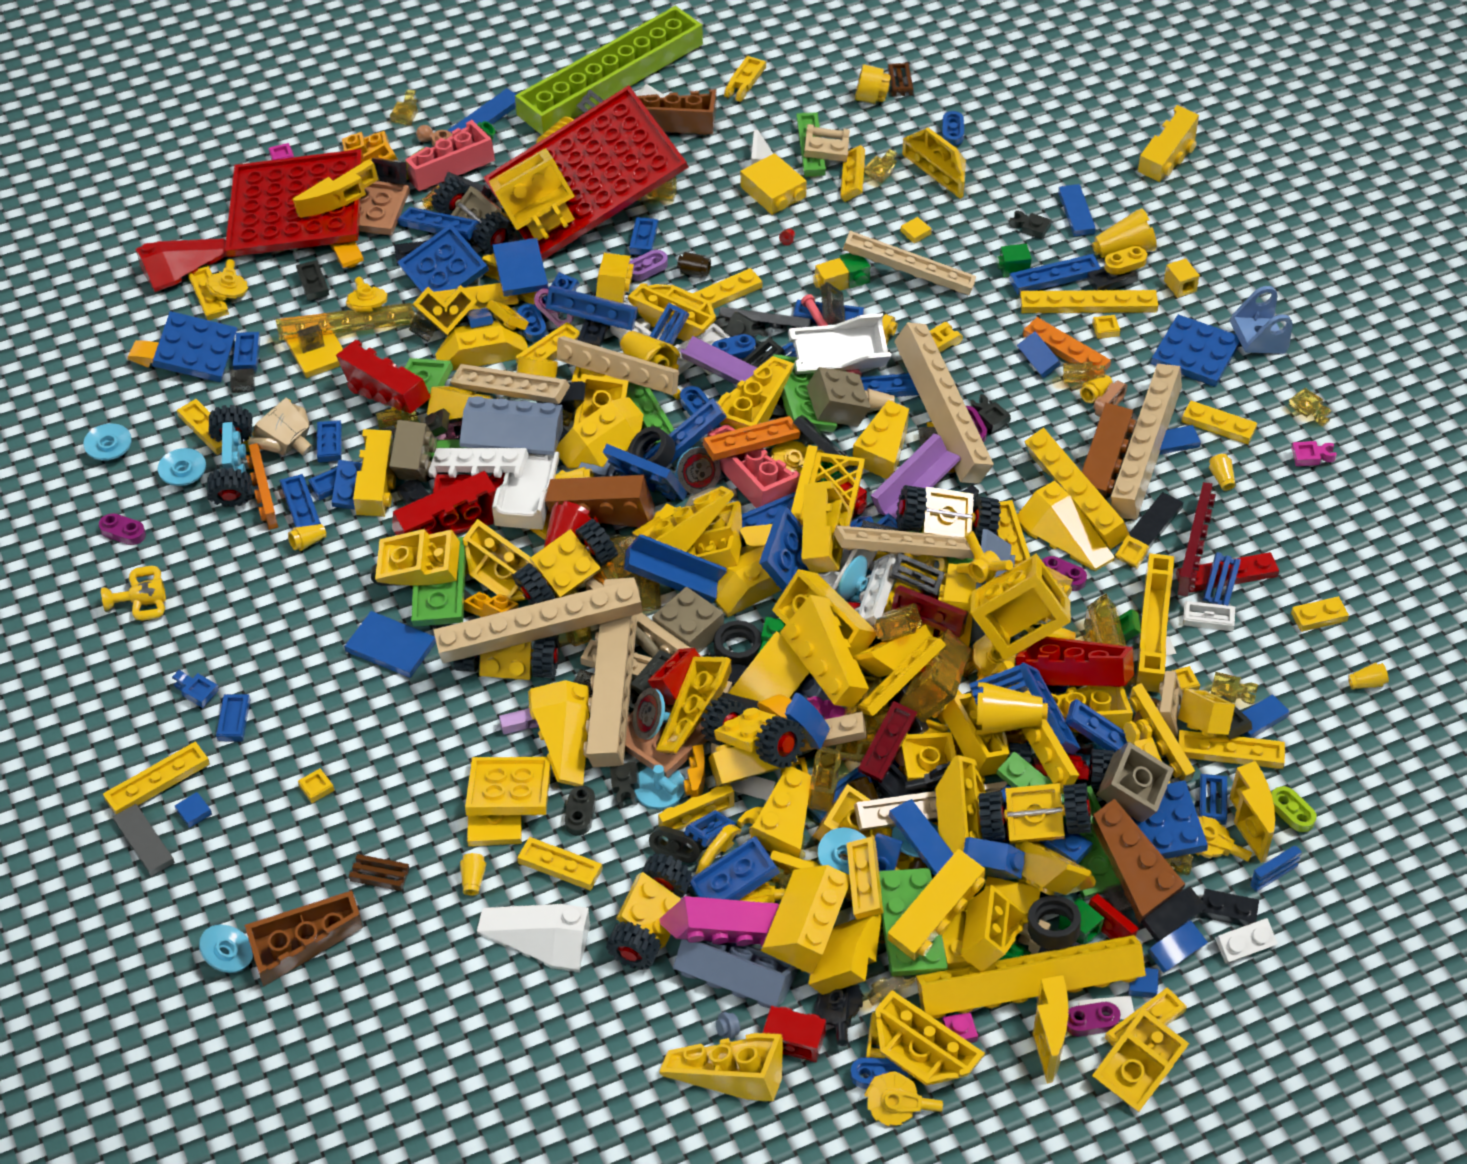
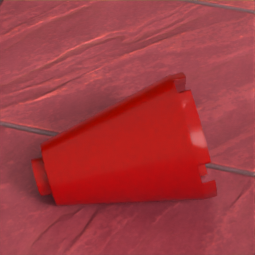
[544,501,599,548]

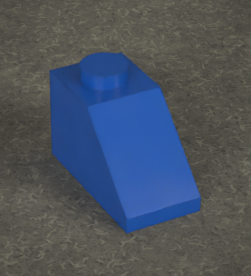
[963,837,1025,880]

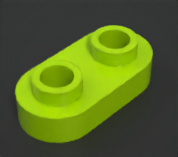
[1271,786,1317,832]

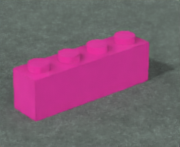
[659,896,779,947]

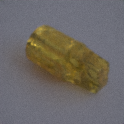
[1063,362,1106,384]

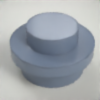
[716,1012,740,1040]

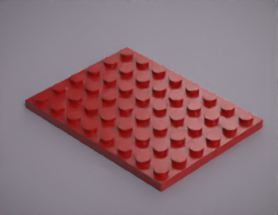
[483,85,689,261]

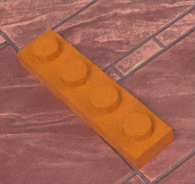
[1023,317,1111,378]
[703,416,800,461]
[246,443,278,530]

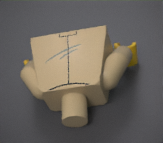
[241,398,312,456]

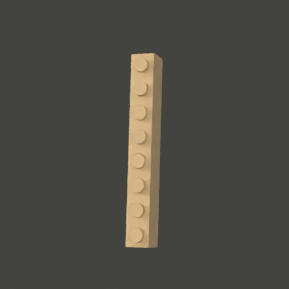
[894,322,994,483]
[1111,364,1182,520]
[584,577,640,767]
[434,579,643,664]

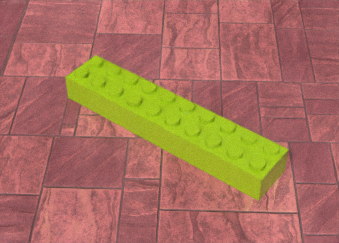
[515,5,703,135]

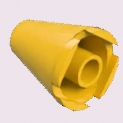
[1092,208,1157,258]
[620,331,680,370]
[976,682,1048,736]

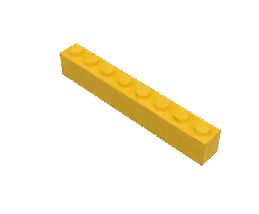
[916,935,1146,1018]

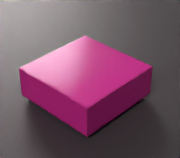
[268,143,294,160]

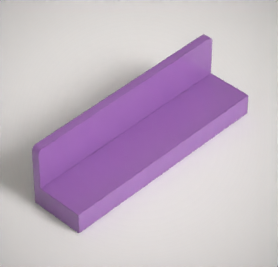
[680,336,757,385]
[870,434,960,519]

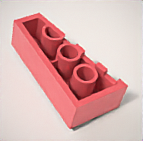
[405,120,495,191]
[707,424,801,508]

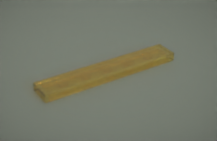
[275,303,415,340]

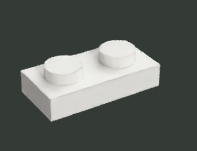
[1215,918,1278,964]

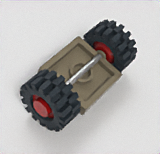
[431,177,515,254]

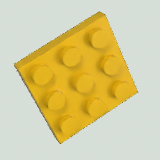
[465,757,551,816]

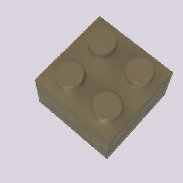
[806,367,871,427]
[389,420,437,483]
[652,587,724,653]
[1096,742,1174,823]

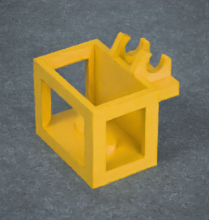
[489,148,575,241]
[970,553,1071,660]

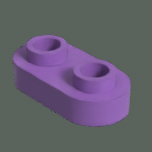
[630,250,668,281]

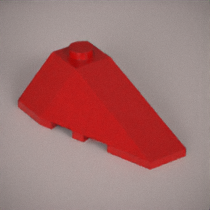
[135,239,227,292]

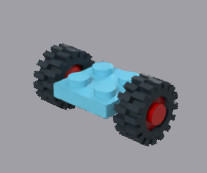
[207,405,253,507]

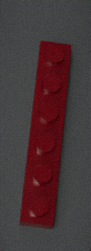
[1178,482,1216,597]

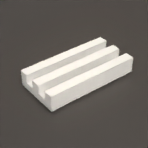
[1183,601,1235,631]

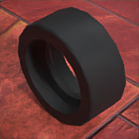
[628,426,675,468]
[714,620,761,666]
[1028,895,1081,950]

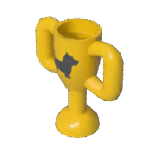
[101,565,166,621]

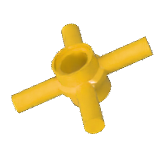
[956,531,1013,583]

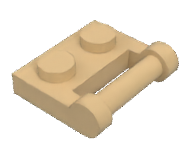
[804,124,850,162]
[1157,671,1183,739]

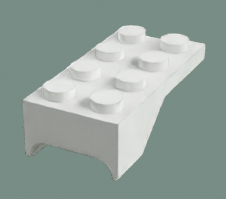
[788,313,891,374]
[492,452,559,530]

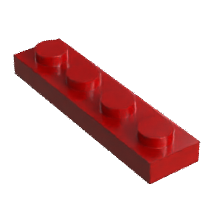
[1176,552,1279,593]

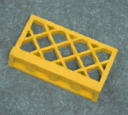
[791,445,865,527]

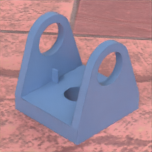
[1229,286,1293,354]

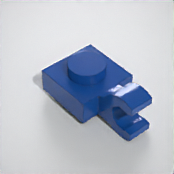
[172,670,219,708]

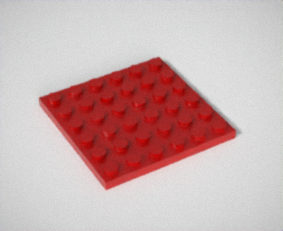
[225,149,363,257]

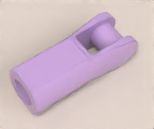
[499,708,539,735]

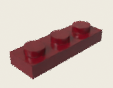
[891,585,968,638]
[858,701,917,783]

